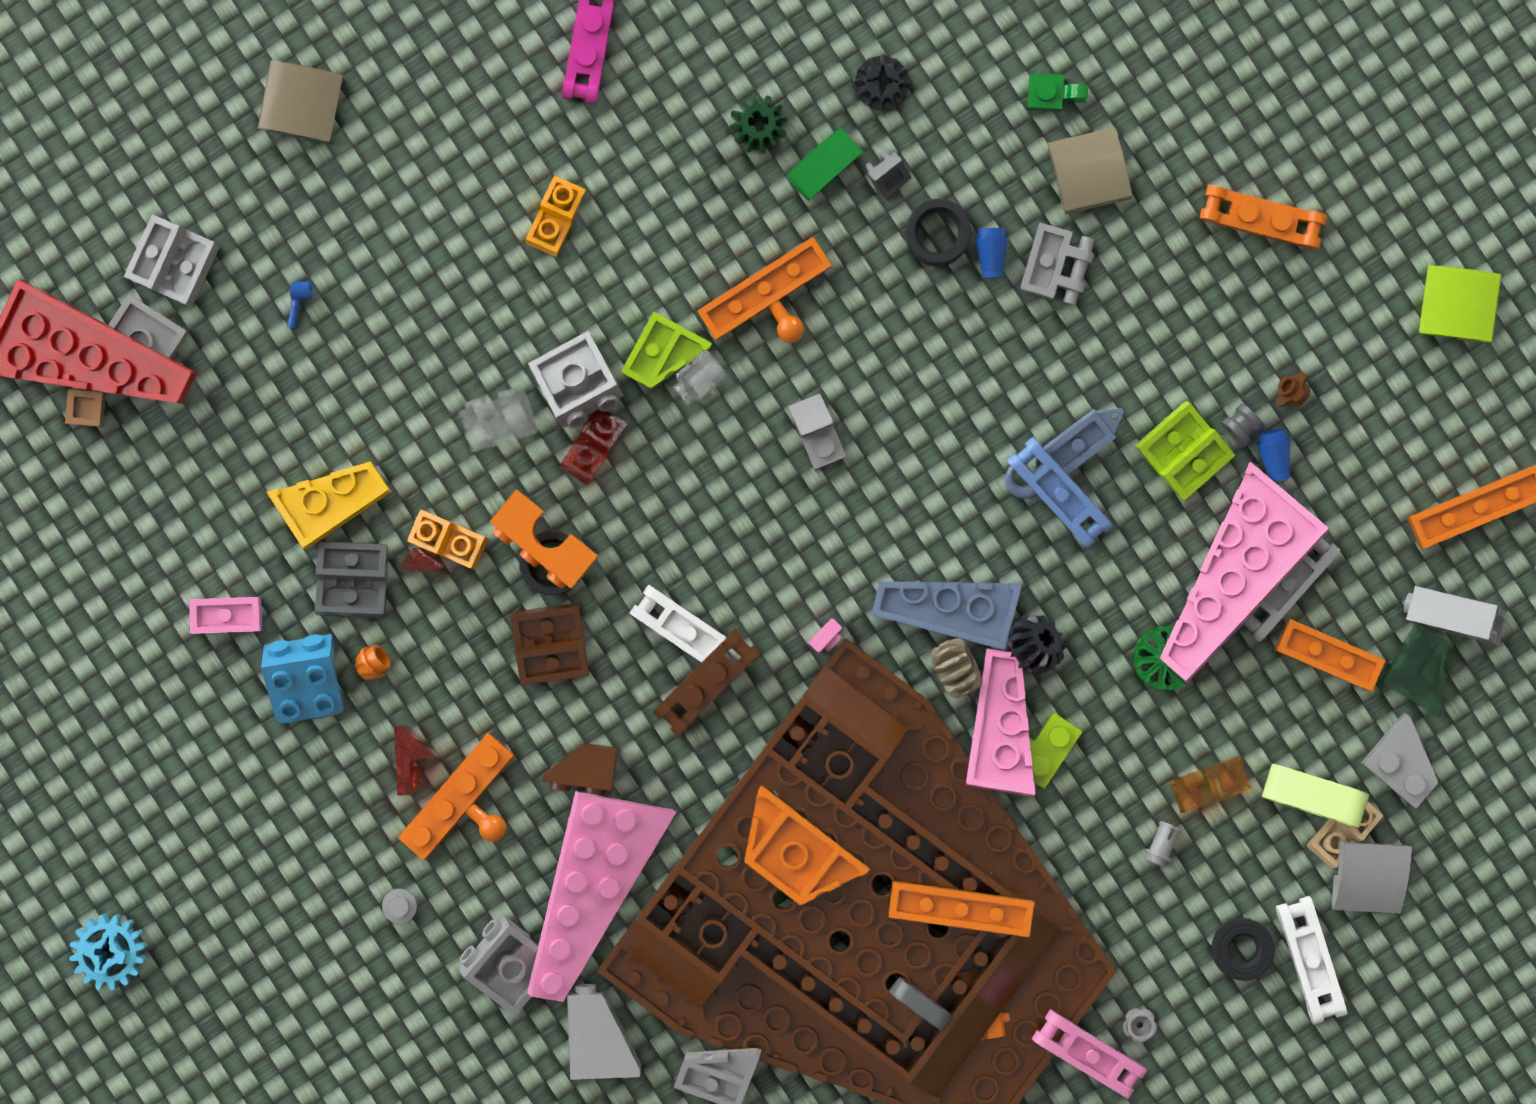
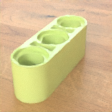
[1262,764,1369,828]

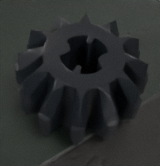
[1006,615,1067,675]

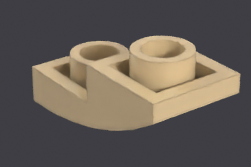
[1306,801,1383,869]

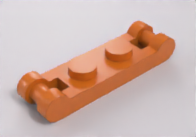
[1199,185,1327,250]

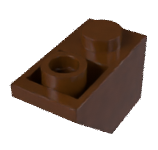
[542,743,619,796]

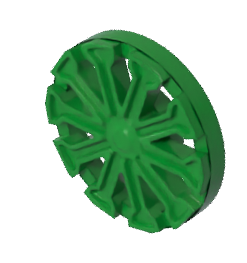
[1133,626,1186,691]

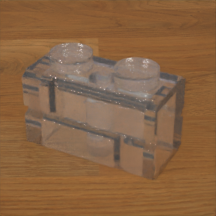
[674,350,728,406]

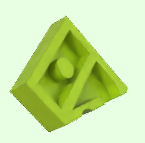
[621,312,712,389]

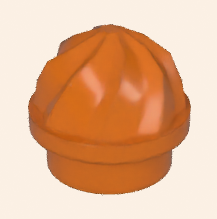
[355,645,391,680]

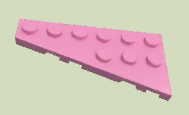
[1160,462,1329,683]
[527,791,676,1002]

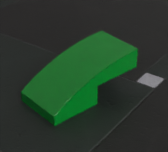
[786,127,863,202]

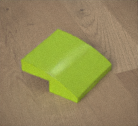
[1419,265,1502,343]
[1135,401,1236,501]

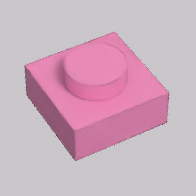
[808,618,842,653]

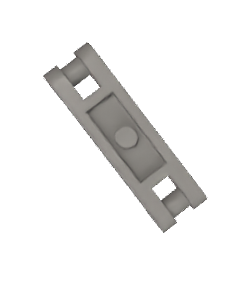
[1241,538,1340,642]

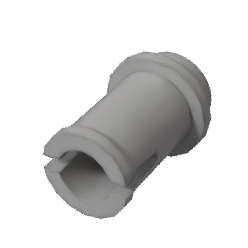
[1145,821,1181,868]

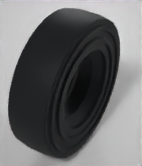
[1211,917,1275,981]

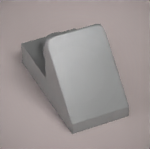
[788,394,846,470]

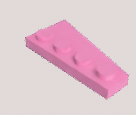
[966,649,1035,797]

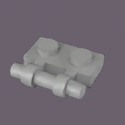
[1019,223,1095,306]

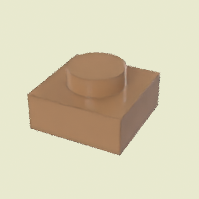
[65,389,106,427]

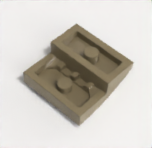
[257,60,343,143]
[1048,127,1132,214]

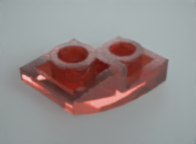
[559,409,627,486]

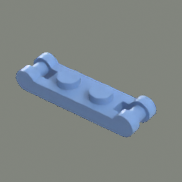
[1007,437,1114,549]

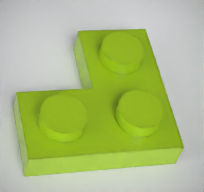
[1029,712,1082,789]

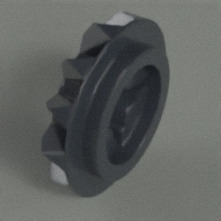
[855,54,910,111]

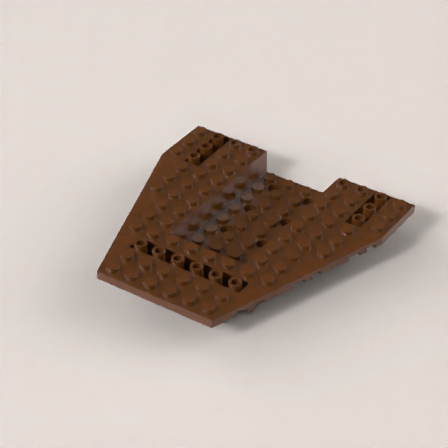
[597,638,1117,1104]

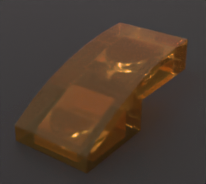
[1169,756,1251,813]

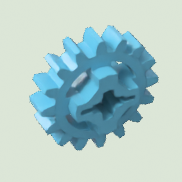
[69,913,148,990]

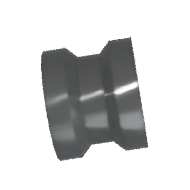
[1221,403,1265,447]

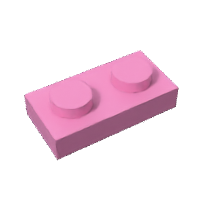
[189,597,262,634]

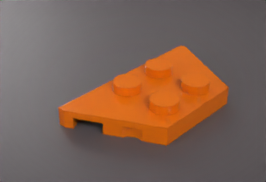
[744,785,870,905]

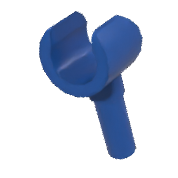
[287,281,312,329]

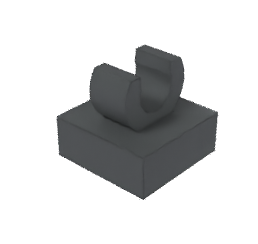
[866,151,912,199]

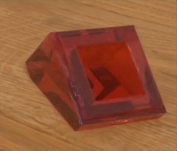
[399,547,446,572]

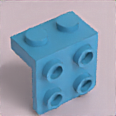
[261,634,344,723]

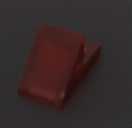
[394,724,441,796]

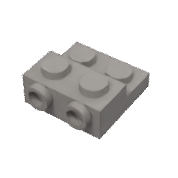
[528,330,624,428]
[459,915,539,1016]

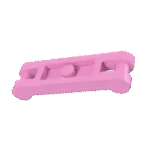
[1031,1009,1148,1099]

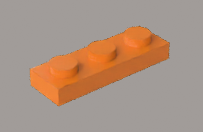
[1274,619,1386,692]

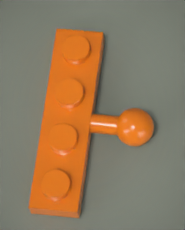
[697,237,832,343]
[398,733,516,861]

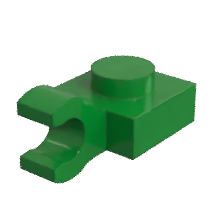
[1027,73,1088,111]

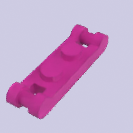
[562,0,615,104]

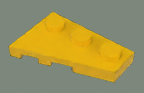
[267,462,391,550]

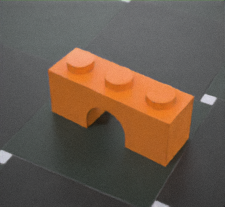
[490,489,600,590]

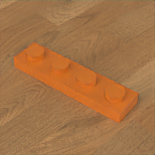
[1407,465,1536,549]
[888,881,1034,937]

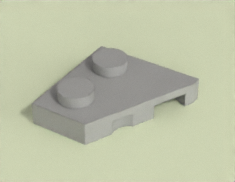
[1361,713,1439,809]
[674,1048,761,1104]

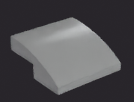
[124,214,220,307]
[1332,841,1412,914]

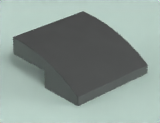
[314,542,388,618]

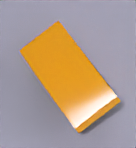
[525,176,586,257]
[407,509,489,570]

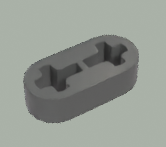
[889,977,954,1031]

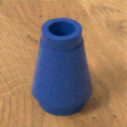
[974,228,1009,277]
[1256,429,1291,481]

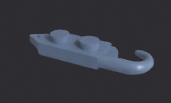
[1005,408,1124,499]

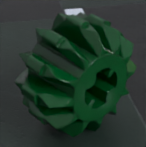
[729,94,788,154]

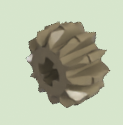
[931,638,983,698]

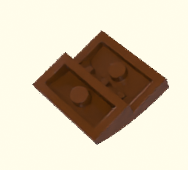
[510,602,589,685]

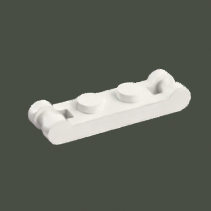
[629,584,740,682]
[1276,896,1347,1025]

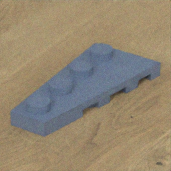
[871,581,1022,650]

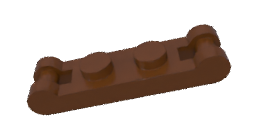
[652,628,761,736]

